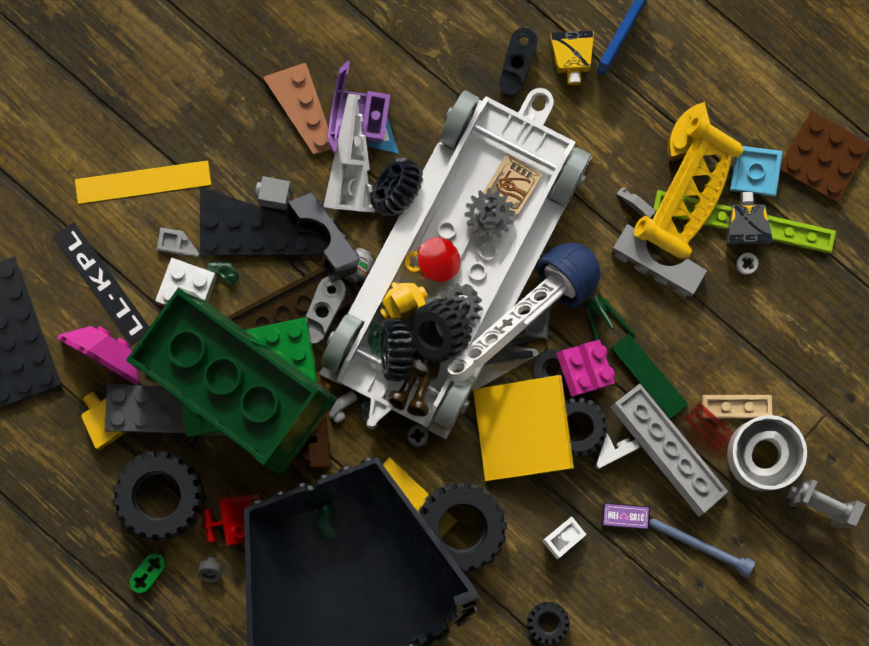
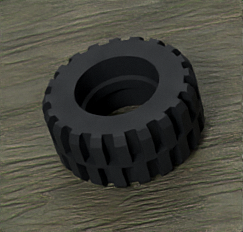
[112,451,205,541]
[418,482,507,573]

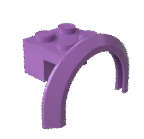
[327,61,390,154]

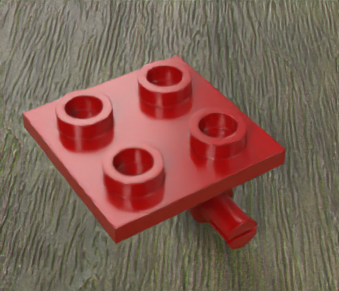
[202,494,260,545]

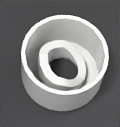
[727,415,807,491]

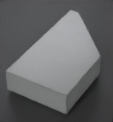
[616,188,655,218]
[157,228,200,258]

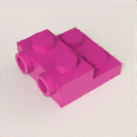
[556,340,615,397]

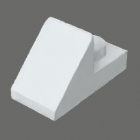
[595,434,640,469]
[542,517,587,559]

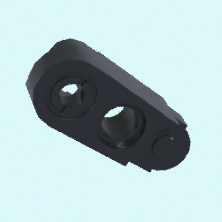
[499,27,538,97]

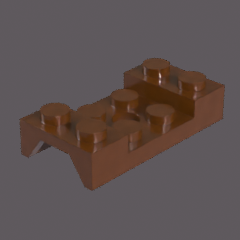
[305,372,332,470]

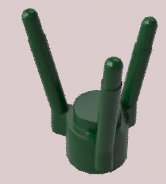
[584,293,635,341]

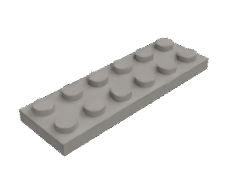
[610,383,728,517]

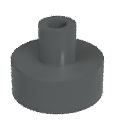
[198,557,222,582]

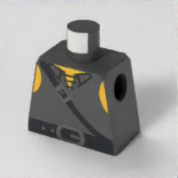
[725,192,773,245]

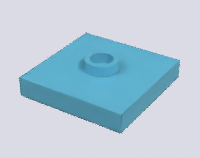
[730,146,783,197]

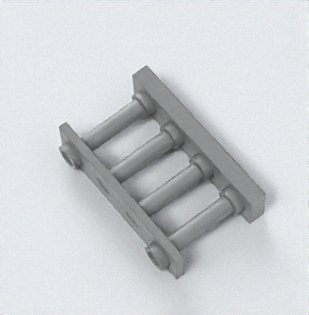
[787,480,866,529]

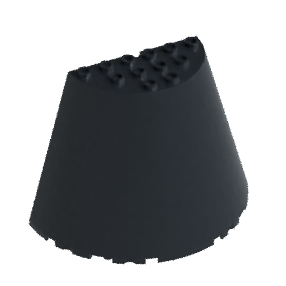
[244,457,480,646]

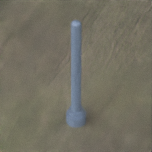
[649,519,755,578]

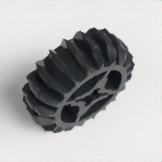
[370,157,423,218]
[380,318,413,382]

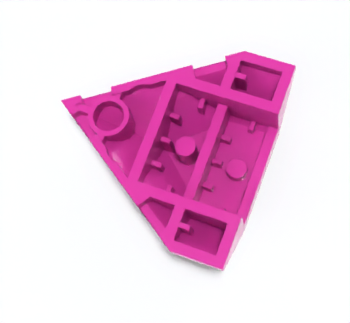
[57,326,141,385]

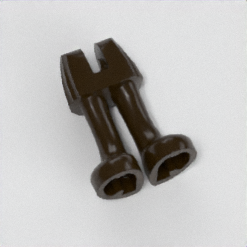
[386,350,440,417]

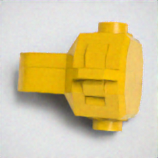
[380,282,429,324]

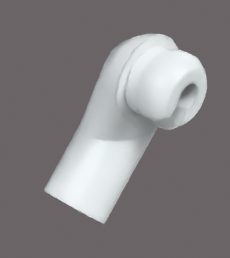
[329,391,357,424]

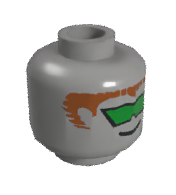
[345,248,375,283]

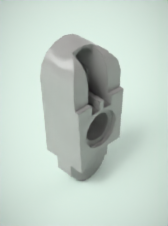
[306,277,346,344]

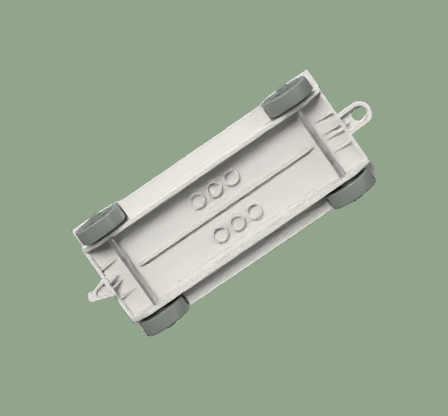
[320,88,592,439]

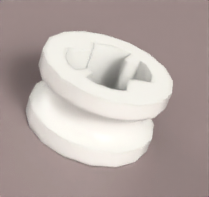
[736,253,758,275]

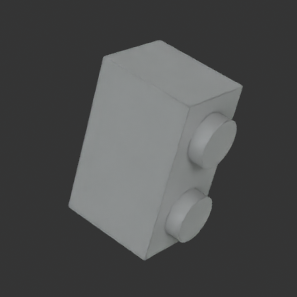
[255,176,293,211]

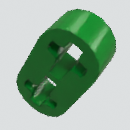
[130,553,166,593]

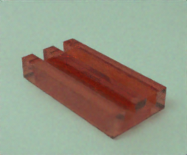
[684,401,734,450]

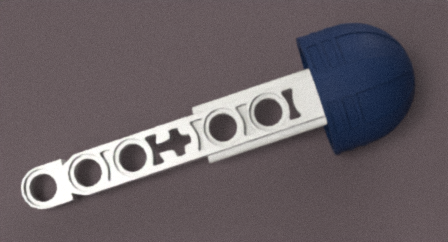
[447,243,601,382]

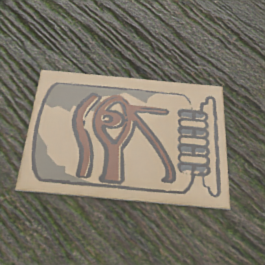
[483,153,543,215]

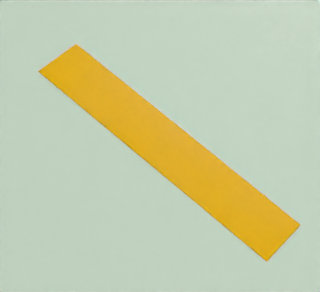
[75,161,211,204]

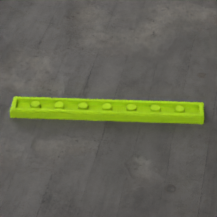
[653,190,836,254]

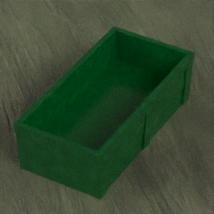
[126,287,338,475]

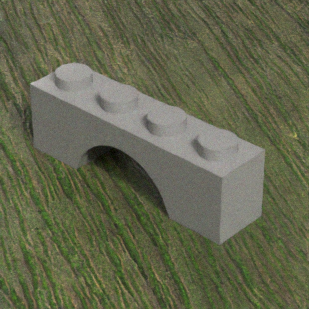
[612,224,707,297]

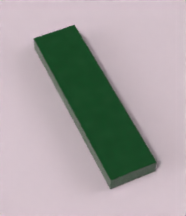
[611,333,688,419]

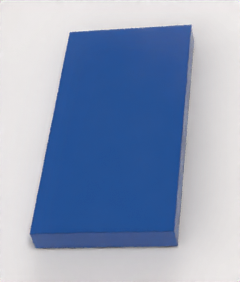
[596,0,647,76]

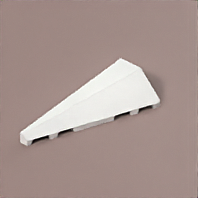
[323,94,375,212]

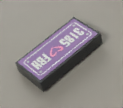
[602,503,650,530]

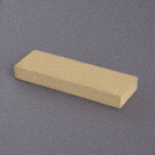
[702,395,772,419]

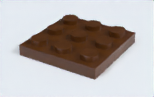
[780,110,869,204]

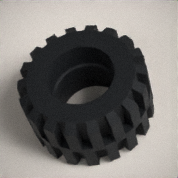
[409,298,472,363]
[565,398,608,458]

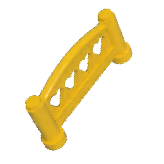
[634,114,743,260]

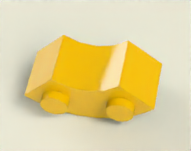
[667,102,710,162]

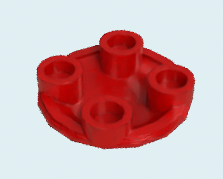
[417,237,461,282]

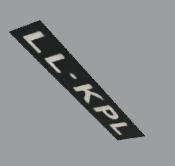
[53,222,149,344]

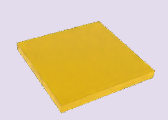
[473,375,574,481]

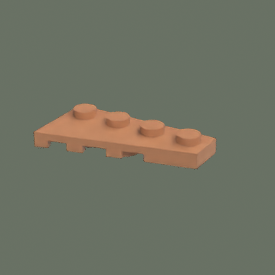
[263,63,330,156]

